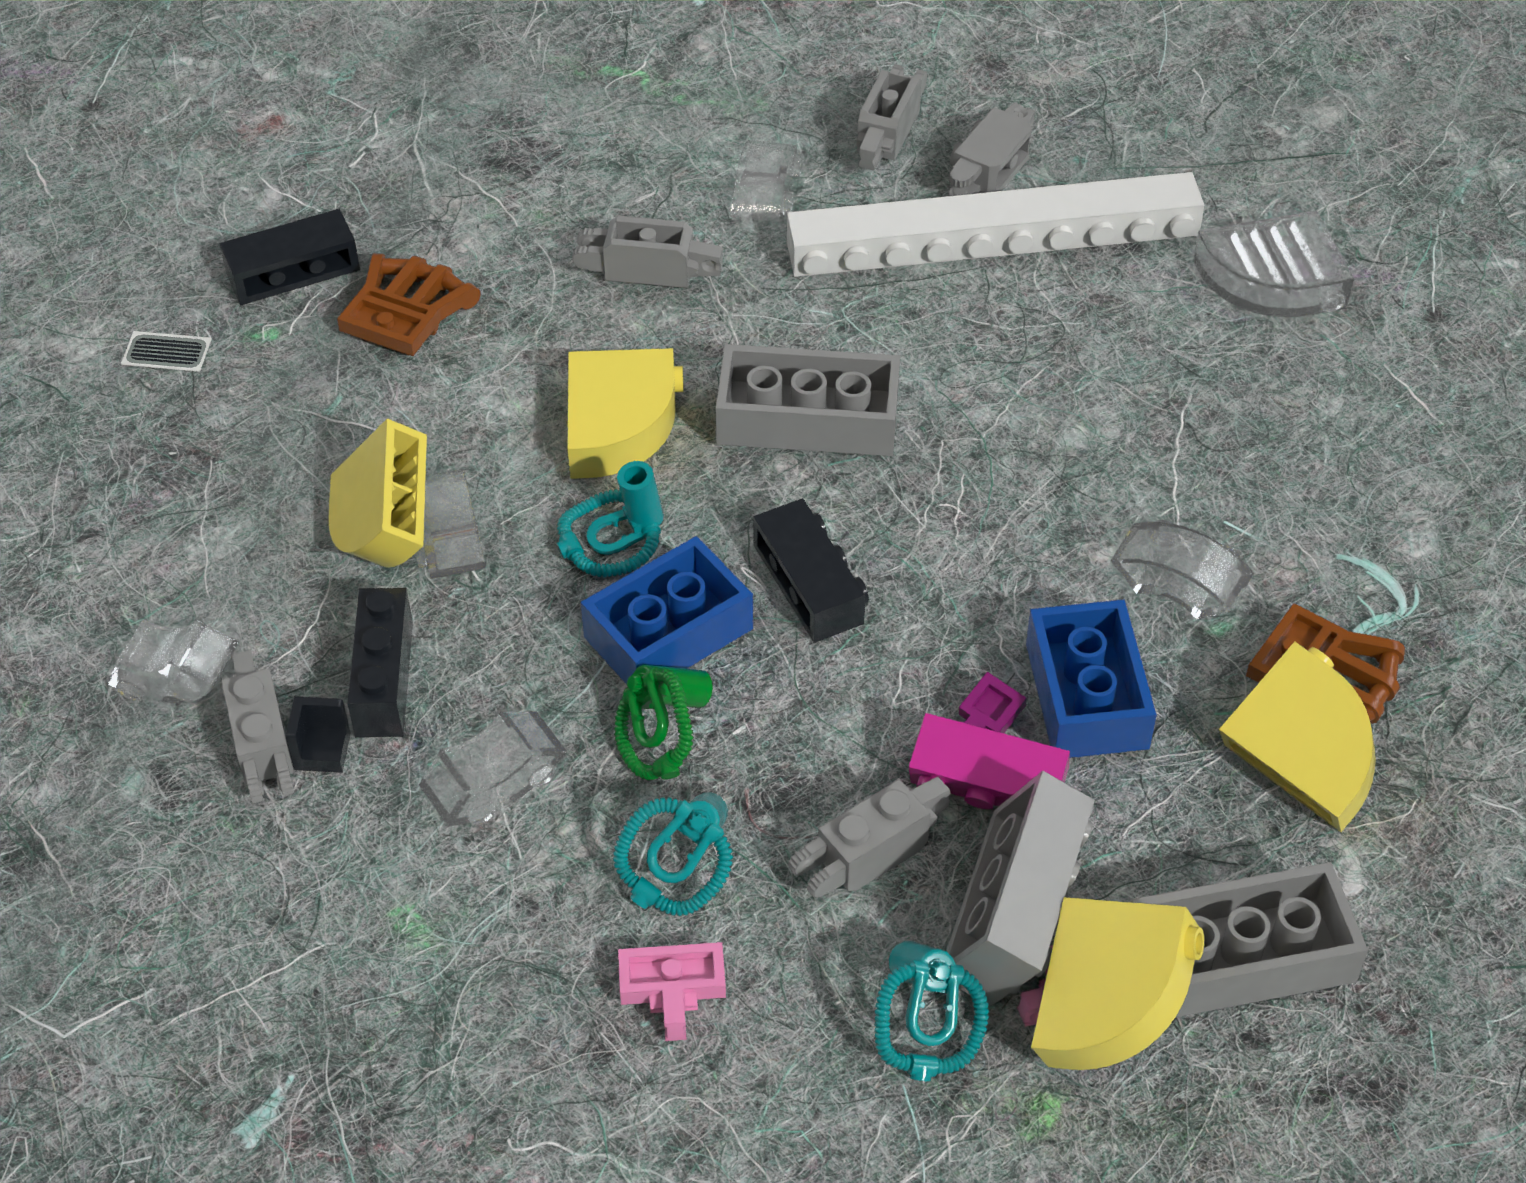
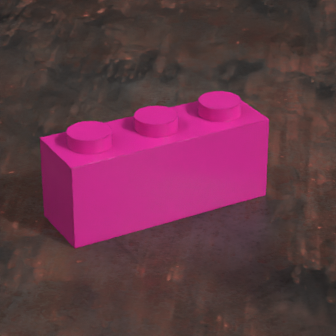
[909,713,1070,810]

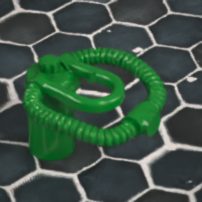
[614,665,713,780]

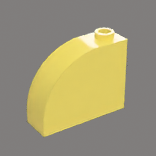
[567,348,684,479]
[329,419,427,568]
[1219,641,1376,832]
[1031,897,1204,1070]

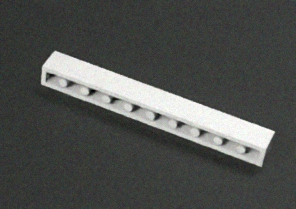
[787,172,1205,277]

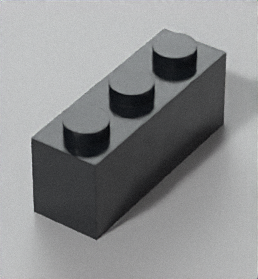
[219,208,360,306]
[753,498,869,643]
[347,588,413,738]

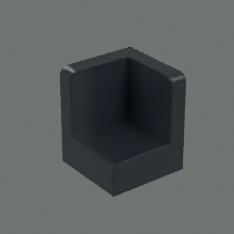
[286,696,351,773]

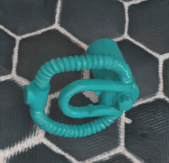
[556,461,664,578]
[613,792,733,916]
[874,941,989,1081]

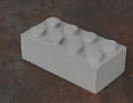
[716,344,900,456]
[946,771,1095,1006]
[1131,862,1368,1018]

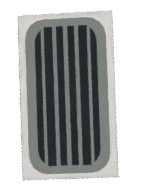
[121,331,212,372]

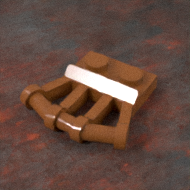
[337,253,481,356]
[1246,603,1405,724]

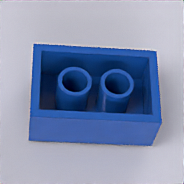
[580,536,753,685]
[1026,599,1157,758]

